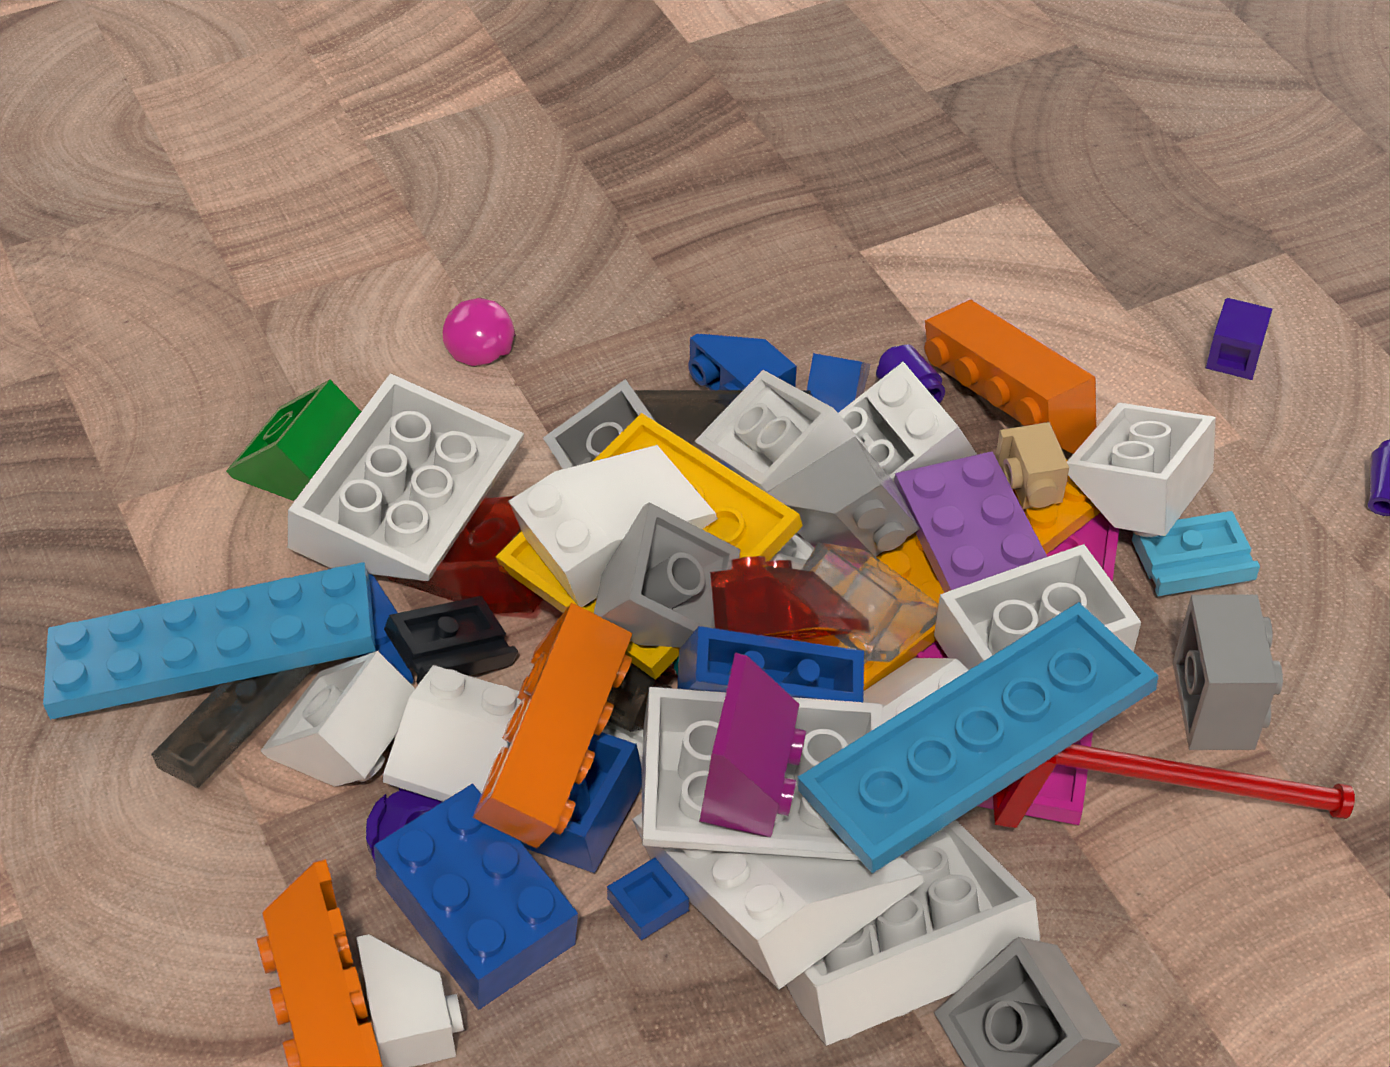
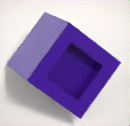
[1205,298,1273,380]

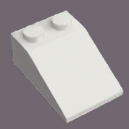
[694,370,868,492]
[509,445,717,607]

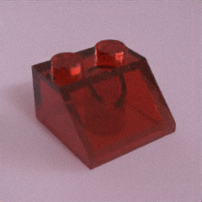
[710,556,870,641]

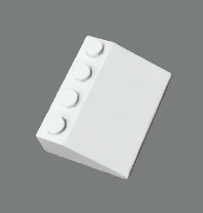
[287,373,524,581]
[642,687,883,861]
[632,812,924,990]
[786,820,1040,1046]

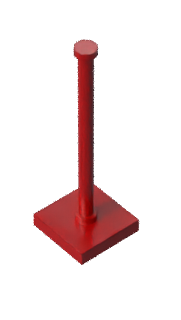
[993,744,1355,828]

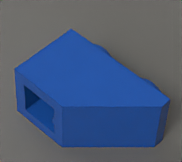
[688,334,797,408]

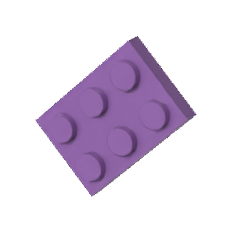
[894,451,1047,593]

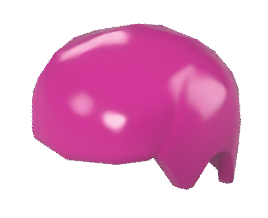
[443,298,516,366]

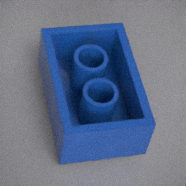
[374,783,578,1010]

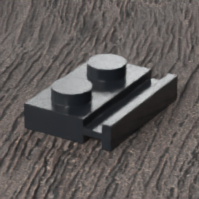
[384,596,518,684]

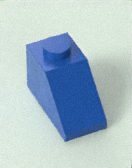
[806,353,871,413]

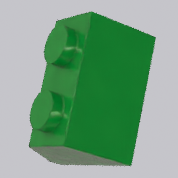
[226,379,362,501]

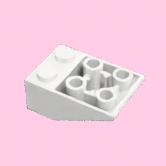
[838,362,977,481]

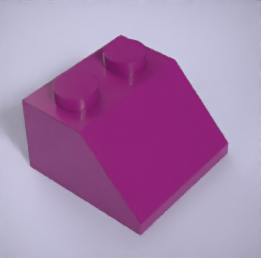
[699,653,806,837]

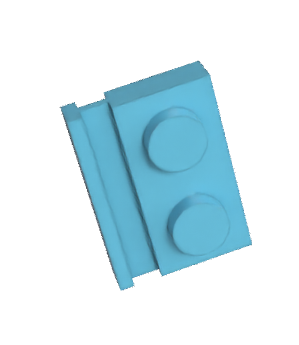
[1132,511,1260,596]

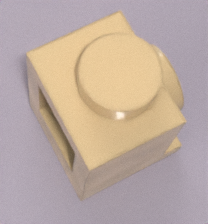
[995,422,1069,509]

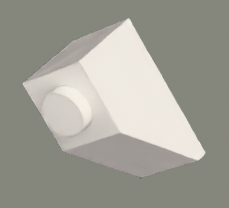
[357,934,464,1067]

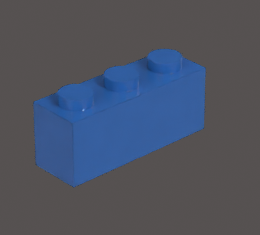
[677,626,864,702]

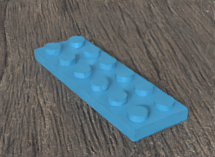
[43,562,376,720]
[797,602,1158,874]

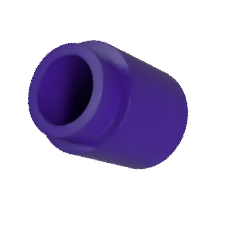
[876,344,945,404]

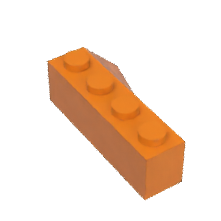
[924,299,1097,454]
[473,603,633,849]
[256,859,383,1067]

